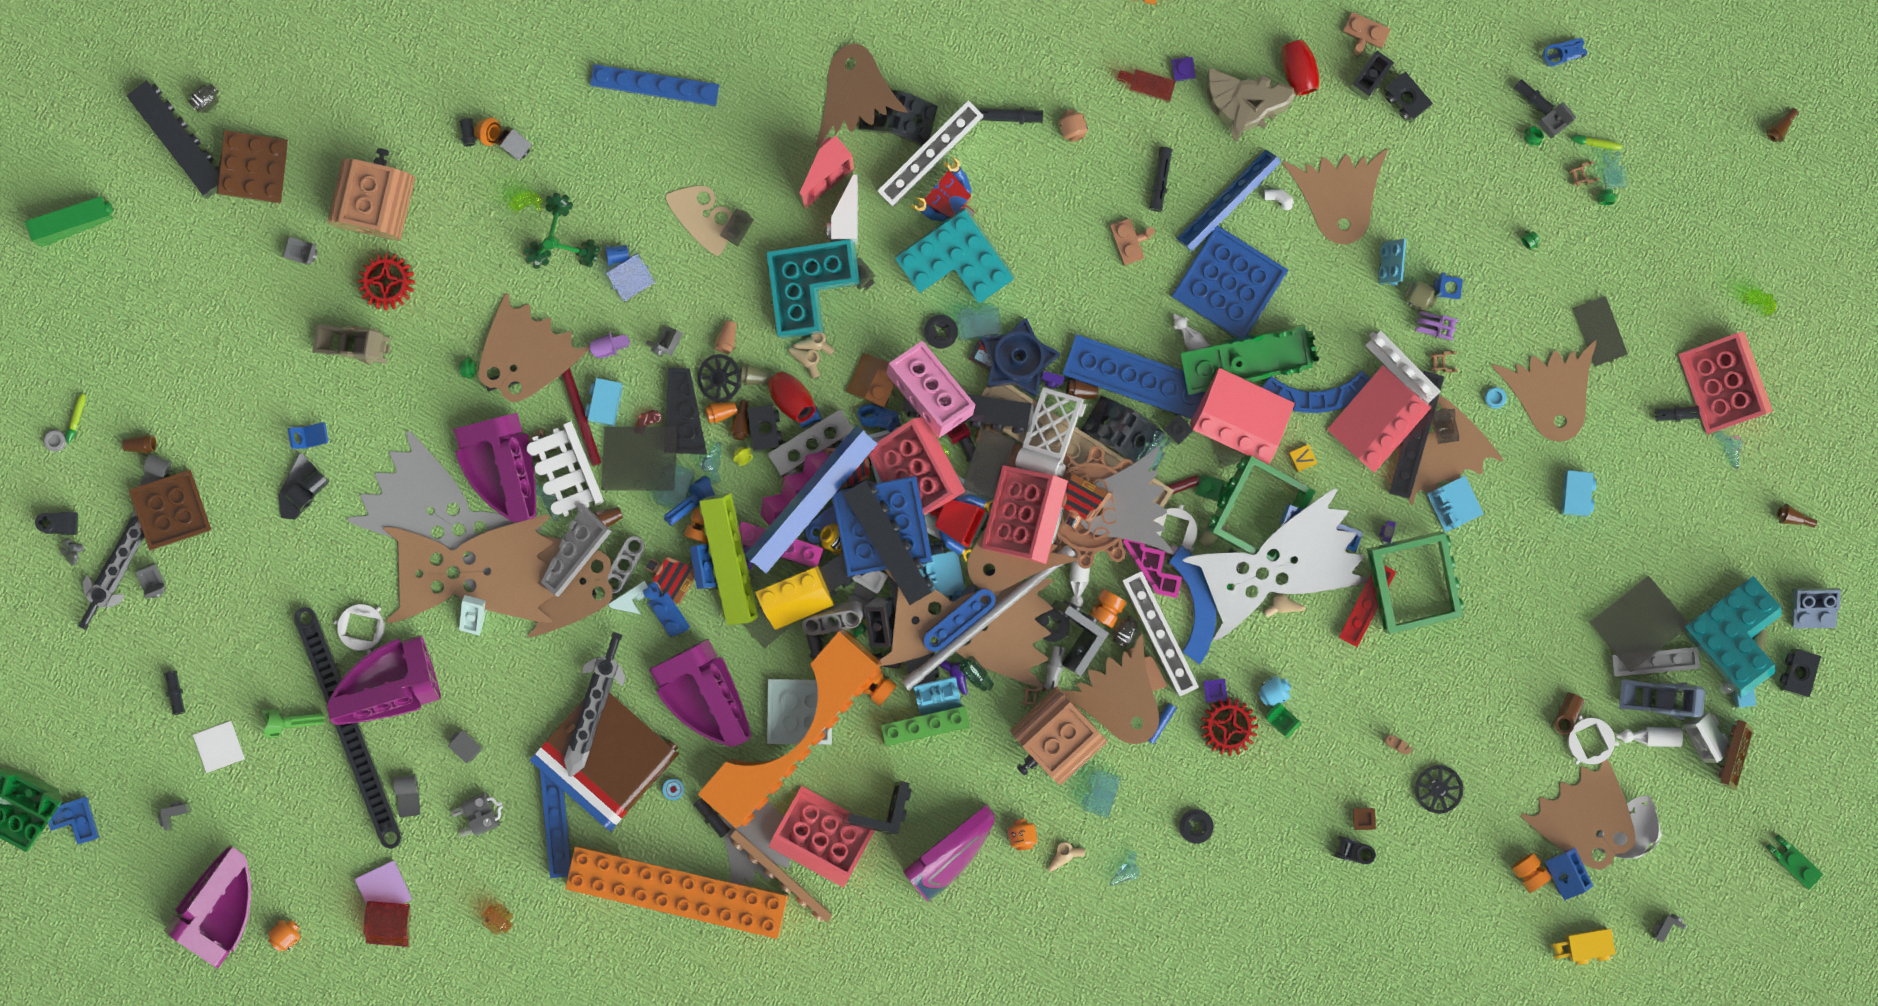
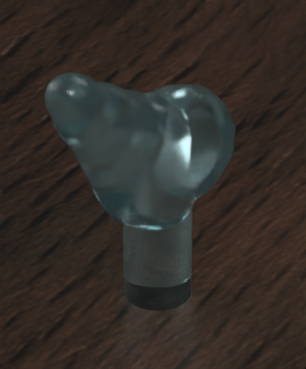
[1715,430,1743,469]
[701,442,721,483]
[536,485,558,521]
[1109,851,1140,886]

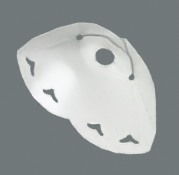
[1598,796,1662,859]

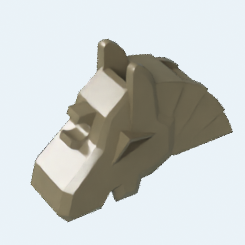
[1206,68,1295,142]
[312,324,391,366]

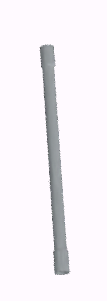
[901,545,1076,691]

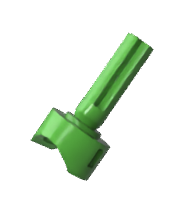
[262,708,324,738]

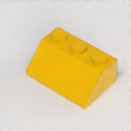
[755,566,834,630]

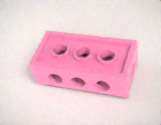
[886,341,975,438]

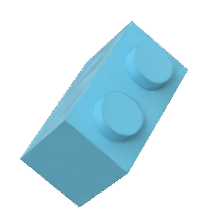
[585,378,623,427]
[1561,470,1596,517]

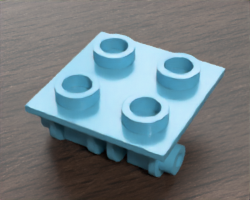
[1378,238,1406,286]
[1427,476,1483,532]
[921,551,965,596]
[913,677,962,716]

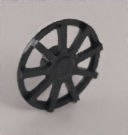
[698,354,742,402]
[1415,765,1464,814]

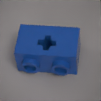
[1545,847,1594,901]

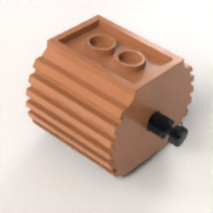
[327,148,416,241]
[1010,686,1108,785]

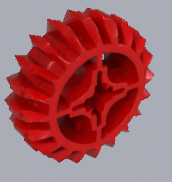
[357,253,416,311]
[1200,698,1258,756]

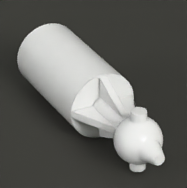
[1173,314,1210,350]
[1069,548,1090,607]
[1616,727,1683,747]

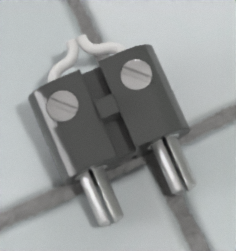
[451,792,503,837]

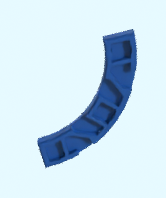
[1261,371,1371,413]
[1168,545,1216,665]

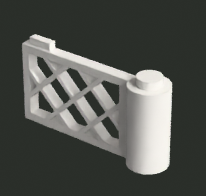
[1015,387,1086,477]

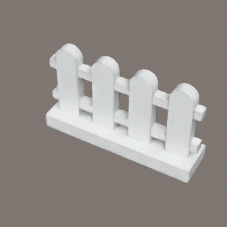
[1365,331,1441,403]
[527,421,604,517]

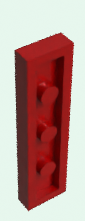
[1338,565,1397,648]

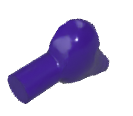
[939,660,968,696]

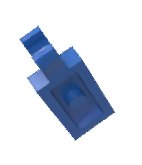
[643,581,690,637]

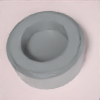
[44,430,67,452]

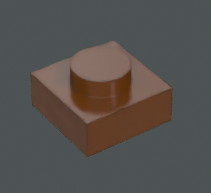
[1353,808,1376,830]

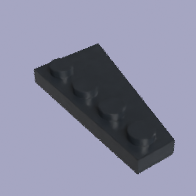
[664,367,707,455]

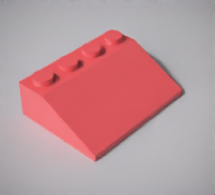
[800,136,854,209]
[1679,332,1773,434]
[1327,365,1432,473]
[1190,367,1295,465]
[868,417,965,515]
[981,466,1068,564]
[768,786,875,888]

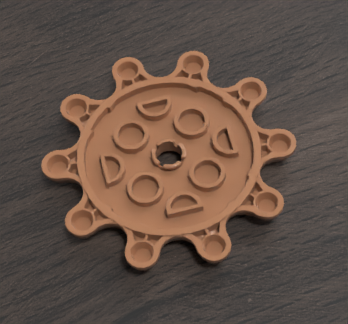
[1051,446,1134,569]

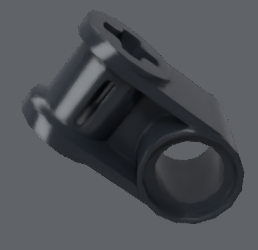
[35,512,78,535]
[1332,835,1376,864]

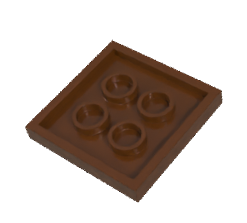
[216,130,288,204]
[129,469,212,551]
[1718,720,1754,791]

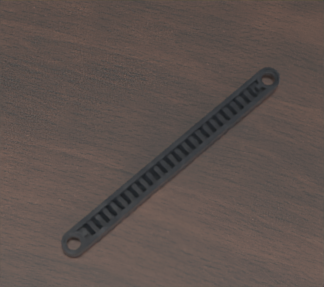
[294,607,403,849]

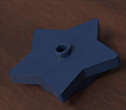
[980,318,1060,397]

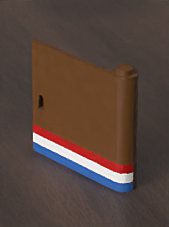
[530,692,679,832]

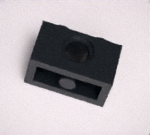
[1350,50,1394,101]
[1384,71,1433,123]
[747,405,783,452]
[864,597,895,647]
[1779,649,1821,698]

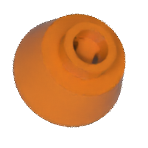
[474,117,502,146]

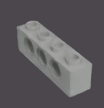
[768,409,853,477]

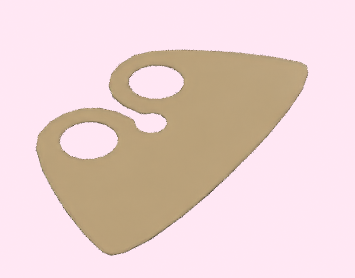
[666,186,734,256]

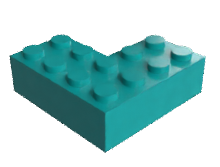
[895,207,1015,304]
[767,239,860,339]
[1685,576,1781,698]

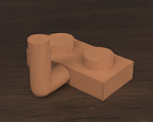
[1343,12,1390,56]
[1110,218,1155,266]

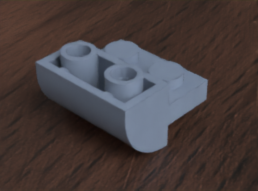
[1791,588,1841,629]

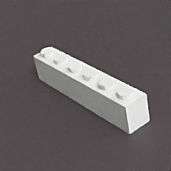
[878,100,983,207]
[1122,571,1199,697]

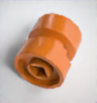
[683,508,709,544]
[1089,589,1127,628]
[863,672,897,707]
[1511,852,1552,893]

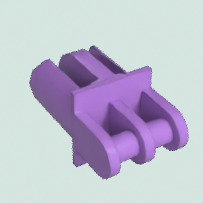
[1415,311,1458,341]
[590,333,630,358]

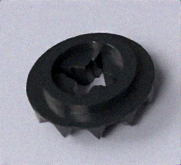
[924,315,958,349]
[1036,608,1070,642]
[1179,809,1214,844]

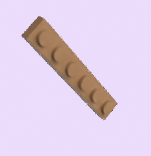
[730,829,833,922]

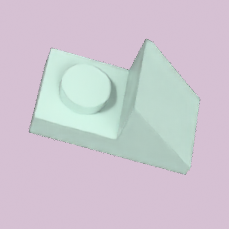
[609,581,648,615]
[459,595,487,636]

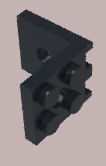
[858,90,938,146]
[1081,395,1163,463]
[1051,599,1109,676]
[842,781,912,835]

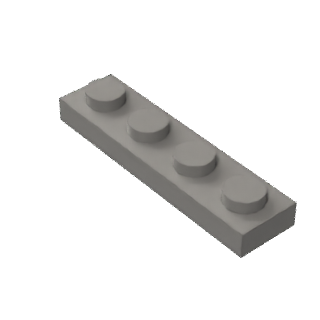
[1611,647,1700,677]

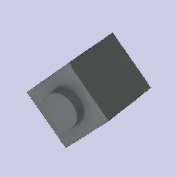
[448,730,484,764]

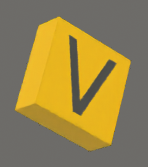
[1289,444,1318,472]

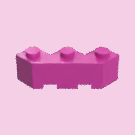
[760,451,829,526]
[1123,539,1182,599]

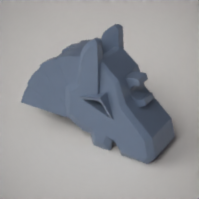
[1619,679,1705,720]

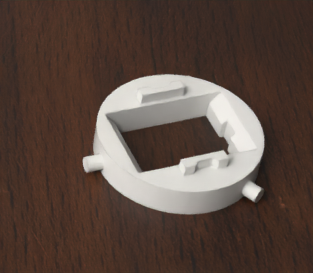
[1155,504,1197,554]
[334,604,385,654]
[1567,715,1619,765]

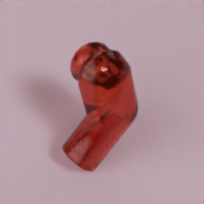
[634,410,662,435]

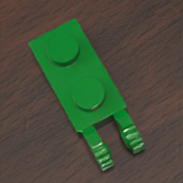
[1766,834,1824,890]

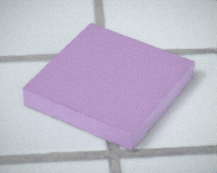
[355,860,413,918]

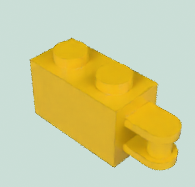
[1551,928,1616,965]

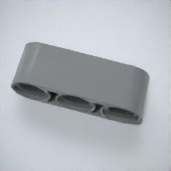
[608,536,645,594]
[802,601,865,635]

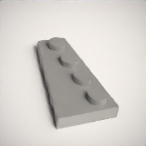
[541,503,612,597]

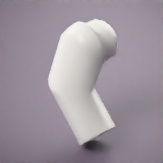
[1264,189,1294,210]

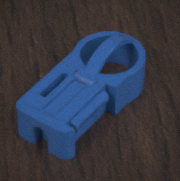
[1542,38,1587,67]
[857,404,901,432]

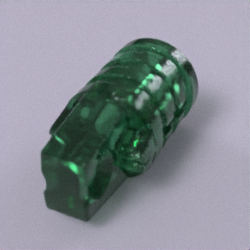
[959,656,994,691]

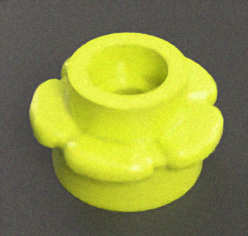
[733,447,753,466]

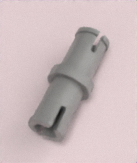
[1043,645,1066,689]

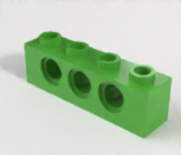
[881,706,970,746]

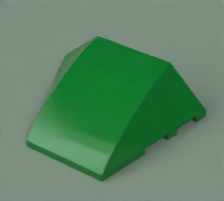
[0,768,63,852]

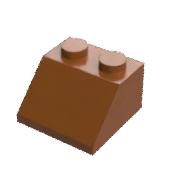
[846,353,895,409]

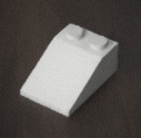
[827,175,858,245]
[1683,712,1730,763]

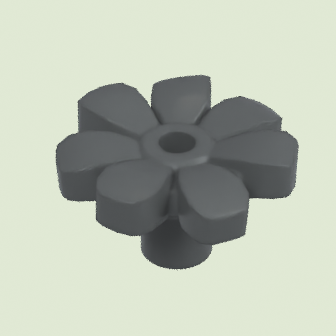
[60,538,84,565]

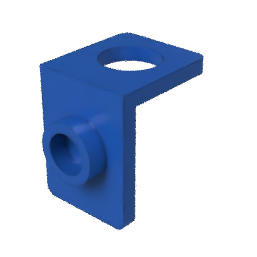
[1434,272,1463,299]
[288,422,329,449]

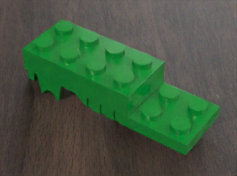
[1180,324,1319,395]

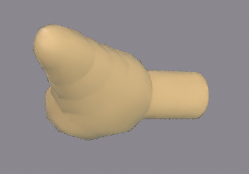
[793,333,835,356]
[788,347,820,379]
[1263,593,1306,617]
[1048,842,1085,872]

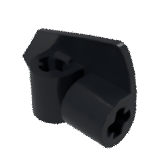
[278,453,329,520]

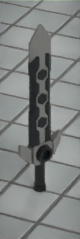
[77,510,145,630]
[564,632,625,777]

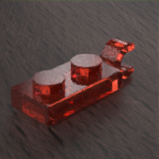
[1116,69,1176,103]

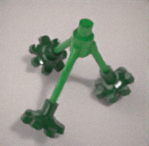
[523,193,600,269]

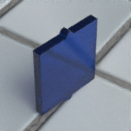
[606,253,656,302]

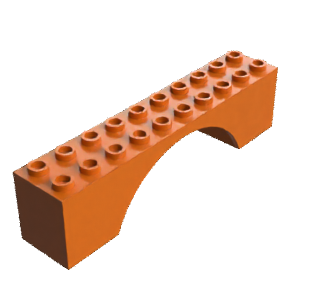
[698,630,883,829]
[565,846,789,939]

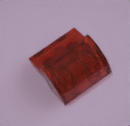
[363,901,411,947]

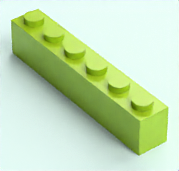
[699,493,758,625]

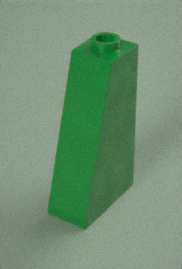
[24,196,114,247]

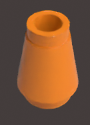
[704,402,737,424]

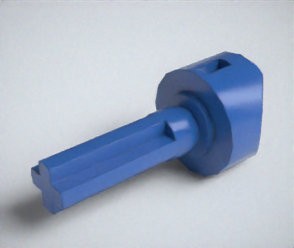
[664,476,715,526]

